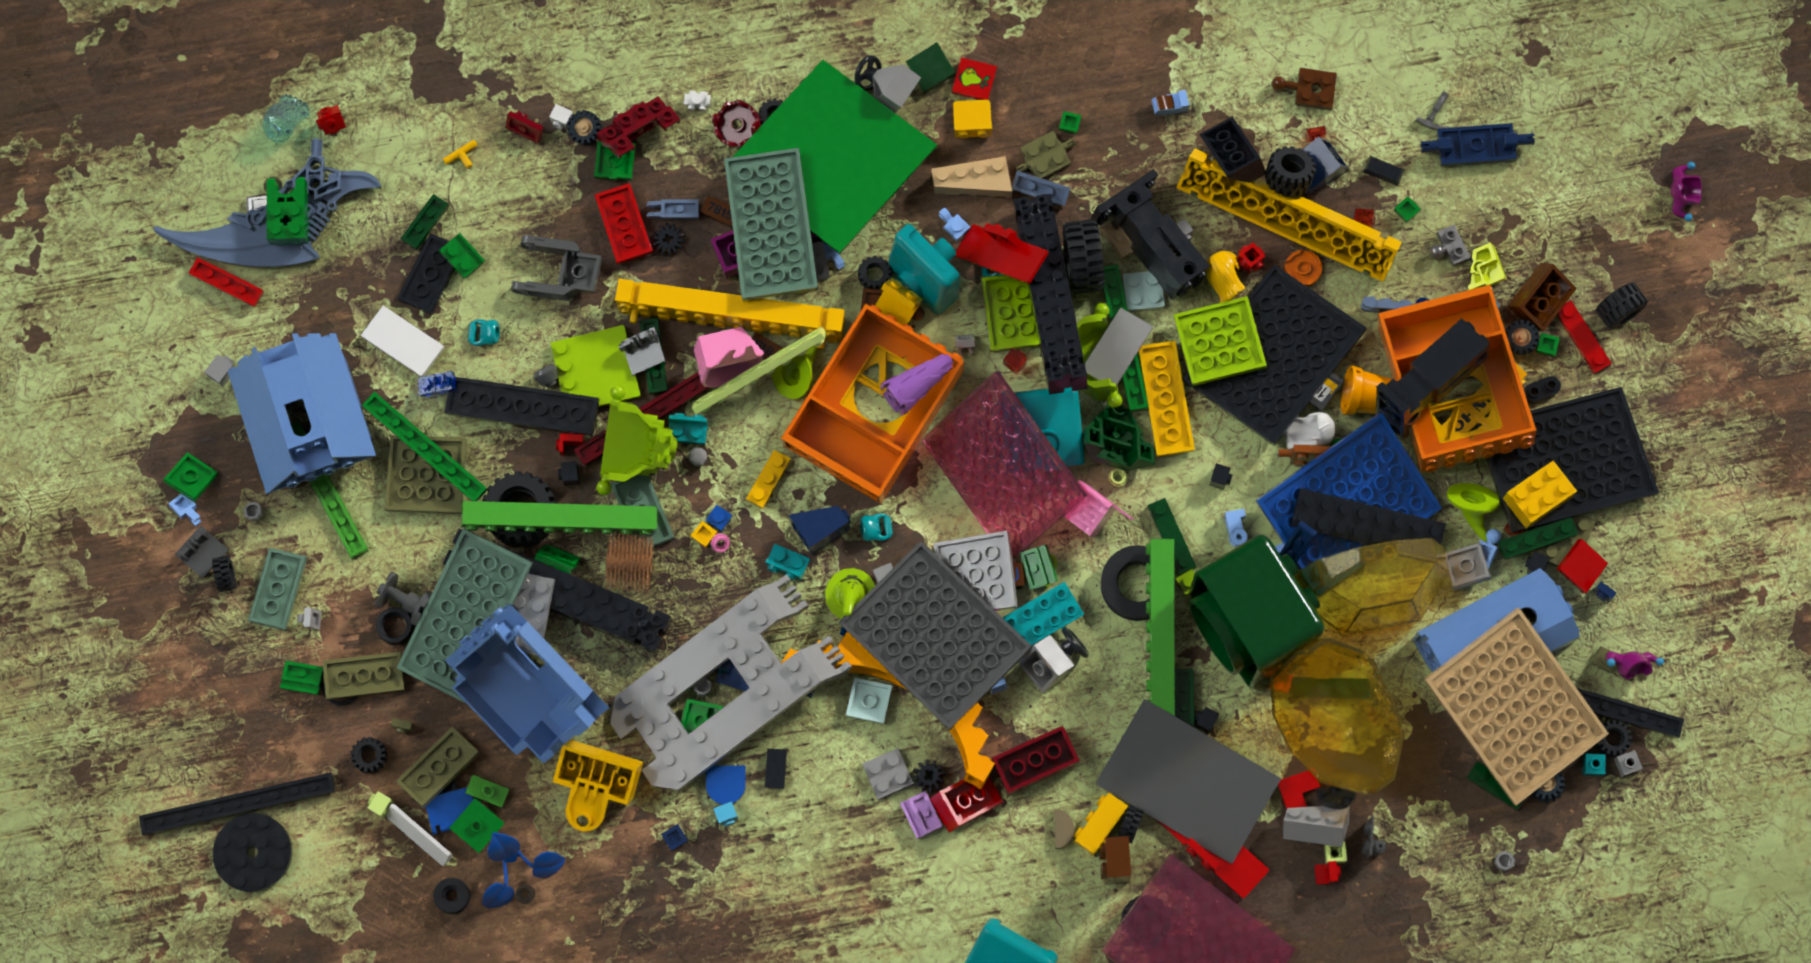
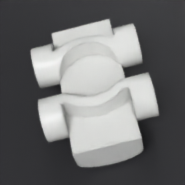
[684,91,711,111]

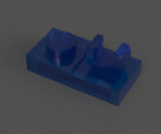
[418,371,455,397]

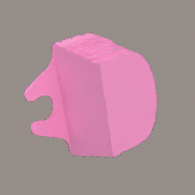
[694,327,764,388]
[1063,480,1134,537]

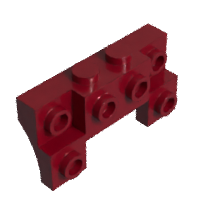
[597,96,681,159]

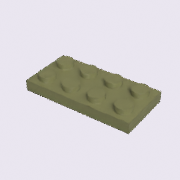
[322,652,405,700]
[396,727,480,809]

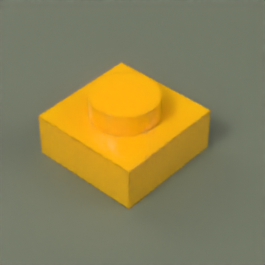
[690,521,718,548]

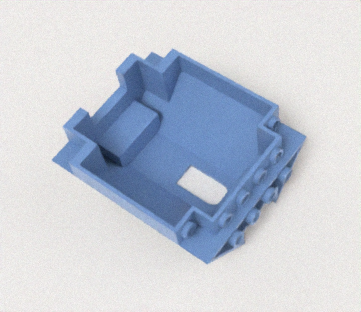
[227,333,376,494]
[445,604,609,763]

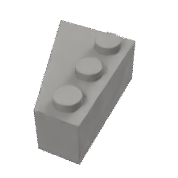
[1283,806,1350,847]

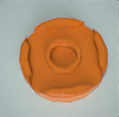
[1284,250,1322,287]

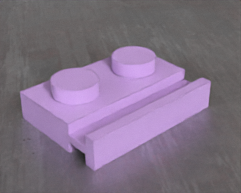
[900,791,943,839]

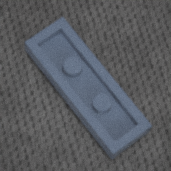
[1012,171,1071,206]

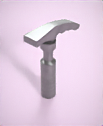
[1415,91,1451,130]

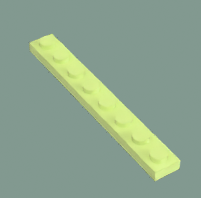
[692,326,826,414]

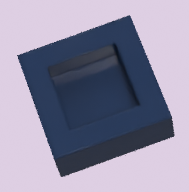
[1593,581,1617,602]
[661,824,688,851]

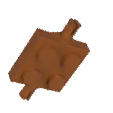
[1278,444,1332,467]

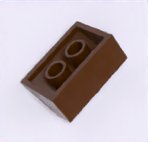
[1508,263,1577,332]

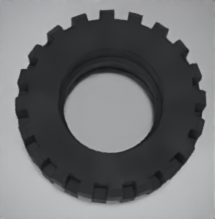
[1063,219,1105,294]
[482,471,557,548]

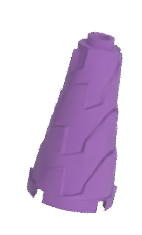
[880,354,953,416]

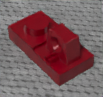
[505,111,544,144]

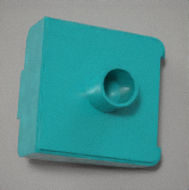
[889,224,960,314]
[1000,388,1085,473]
[964,918,1058,963]

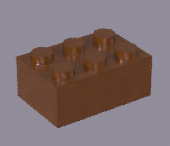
[1099,836,1131,884]

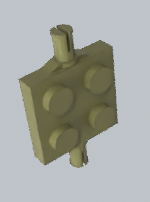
[1016,131,1075,179]

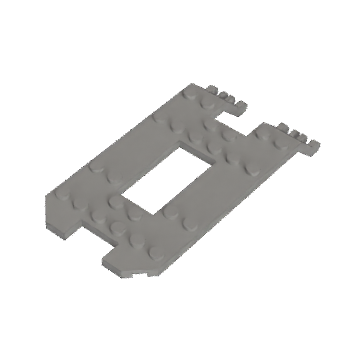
[610,575,852,791]

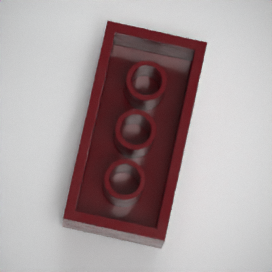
[992,725,1080,796]

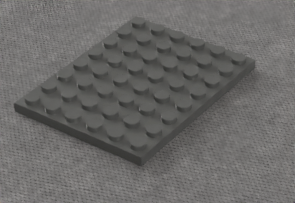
[839,541,1032,730]

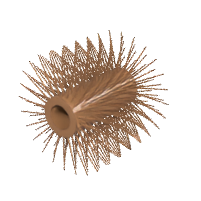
[605,533,654,593]

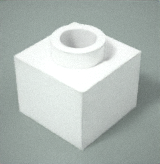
[549,104,573,130]

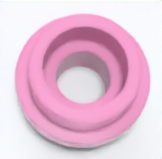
[711,533,730,552]

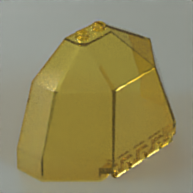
[1295,538,1449,638]
[1270,637,1404,795]

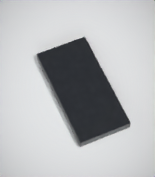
[397,233,455,315]

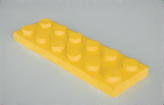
[1138,341,1195,457]

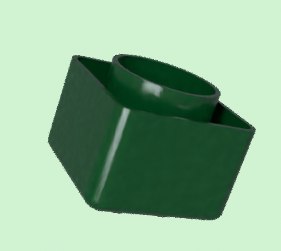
[1189,534,1324,689]

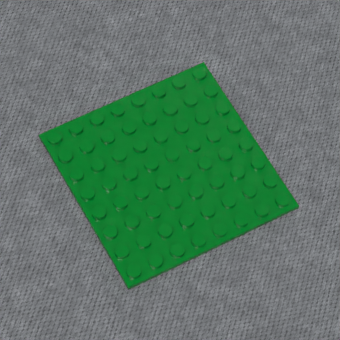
[733,59,937,254]

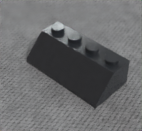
[1200,116,1267,183]

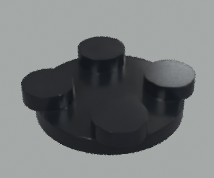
[1316,781,1356,809]

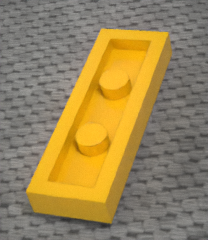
[746,450,791,509]

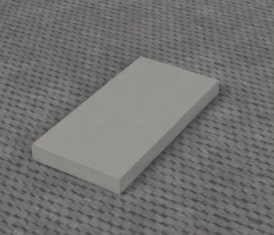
[1085,308,1153,386]

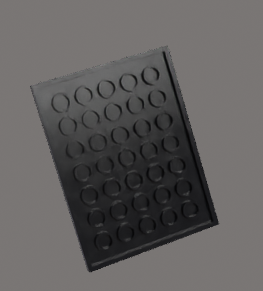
[1182,264,1367,446]
[1475,387,1659,534]

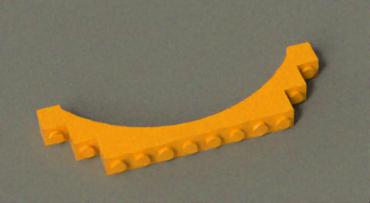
[781,632,995,789]

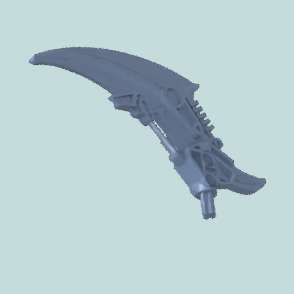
[154,138,382,267]

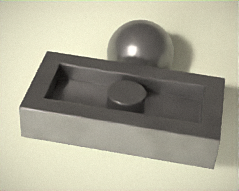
[1429,225,1471,267]

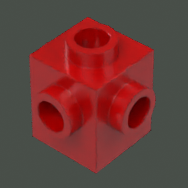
[315,105,346,136]
[1238,242,1265,274]

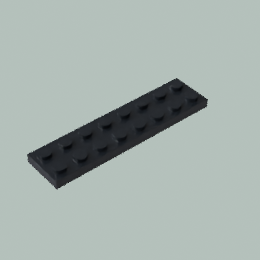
[444,376,600,436]
[1290,488,1446,561]

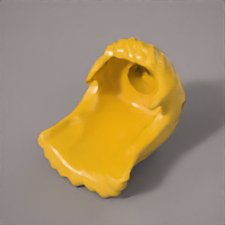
[1205,251,1245,303]

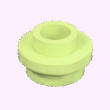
[1108,468,1128,487]

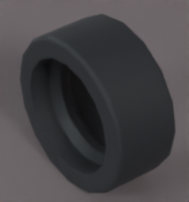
[376,607,414,646]

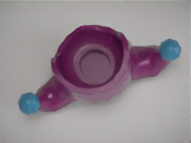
[1670,162,1702,222]
[1605,651,1664,679]

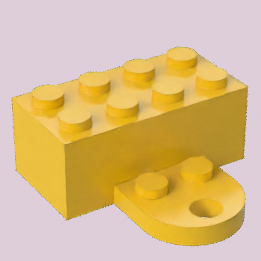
[553,739,643,832]

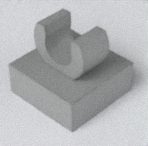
[955,334,975,355]
[297,608,321,631]

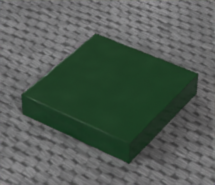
[906,42,956,94]

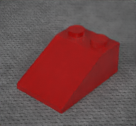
[930,777,1003,833]

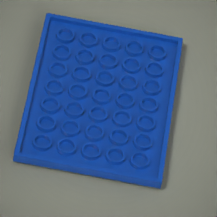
[1256,413,1442,596]

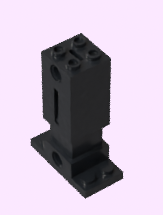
[1090,169,1210,300]
[1376,318,1489,440]

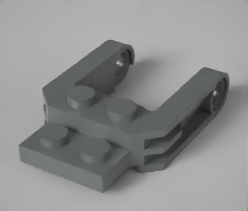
[511,235,602,301]

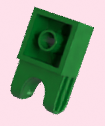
[267,177,308,245]

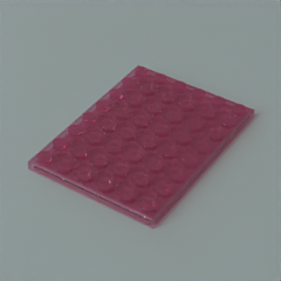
[921,371,1087,560]
[1101,854,1296,963]

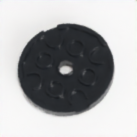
[213,813,292,892]

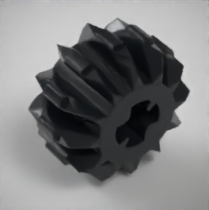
[912,760,946,793]

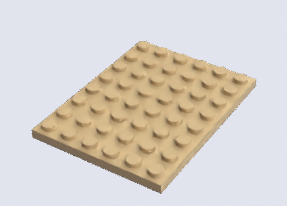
[1424,608,1609,805]

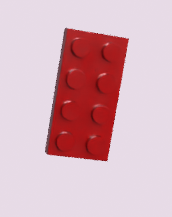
[594,183,653,265]

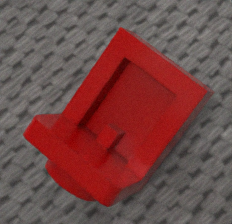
[556,433,585,456]
[1314,861,1341,885]

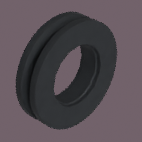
[1100,545,1175,621]

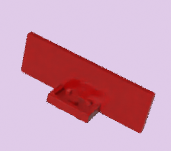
[955,223,1049,284]
[1156,820,1269,899]

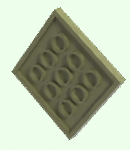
[384,435,467,514]

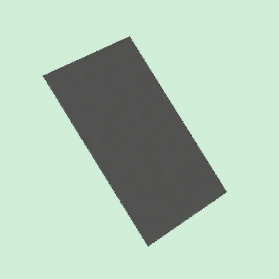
[1095,699,1281,864]

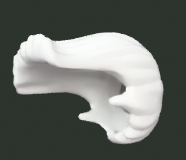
[1285,412,1335,449]

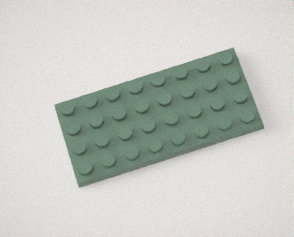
[724,148,818,301]
[397,528,533,703]

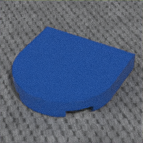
[706,765,746,805]

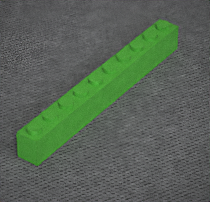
[461,501,657,535]
[1146,539,1175,716]

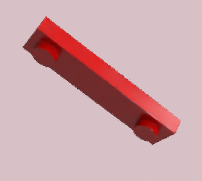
[188,257,264,308]
[1556,300,1612,374]

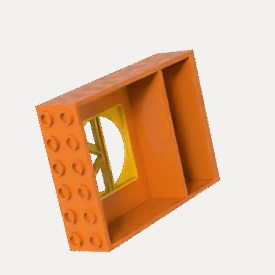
[1378,285,1536,473]
[781,304,965,504]

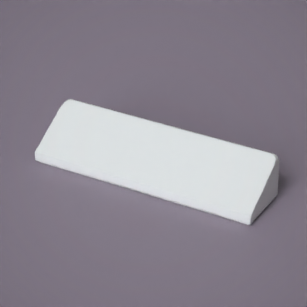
[386,803,453,866]

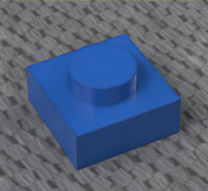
[706,505,733,532]

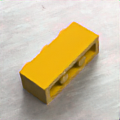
[1074,793,1128,857]

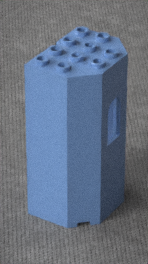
[1412,568,1579,672]

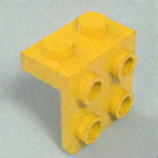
[953,100,992,139]
[875,278,923,325]

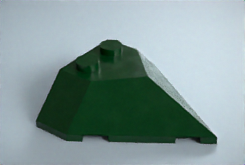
[1084,404,1155,471]

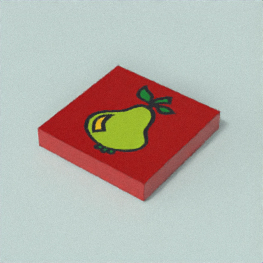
[952,57,997,100]

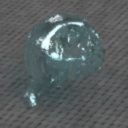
[262,94,310,143]

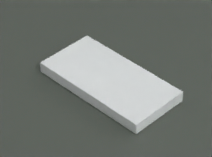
[361,306,445,378]

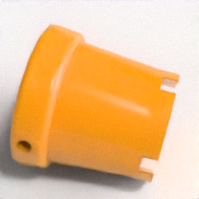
[1340,365,1396,415]

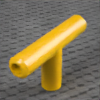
[443,140,477,169]

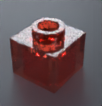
[1353,208,1376,229]
[1003,348,1027,376]

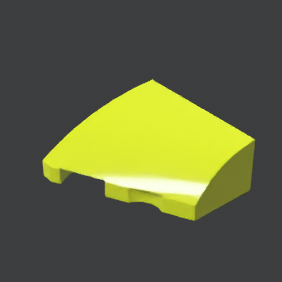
[1468,242,1507,290]

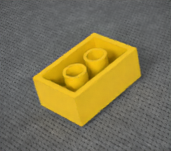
[1503,461,1577,529]

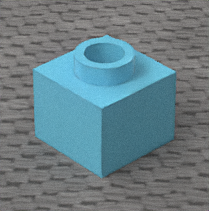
[713,801,738,827]

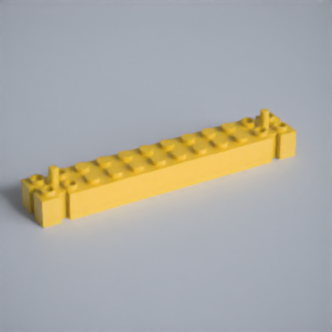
[1176,149,1402,282]
[615,279,846,349]

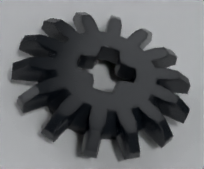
[651,223,685,256]

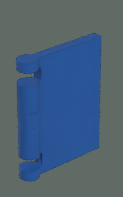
[426,787,473,835]

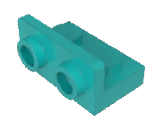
[669,413,708,445]
[765,544,810,581]

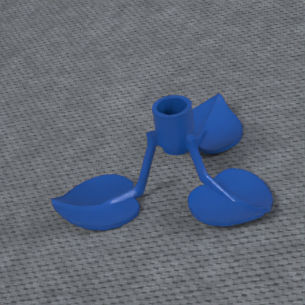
[482,832,565,908]

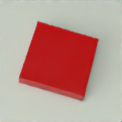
[1556,539,1608,593]

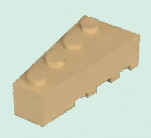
[931,156,1012,199]

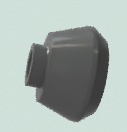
[533,364,558,388]

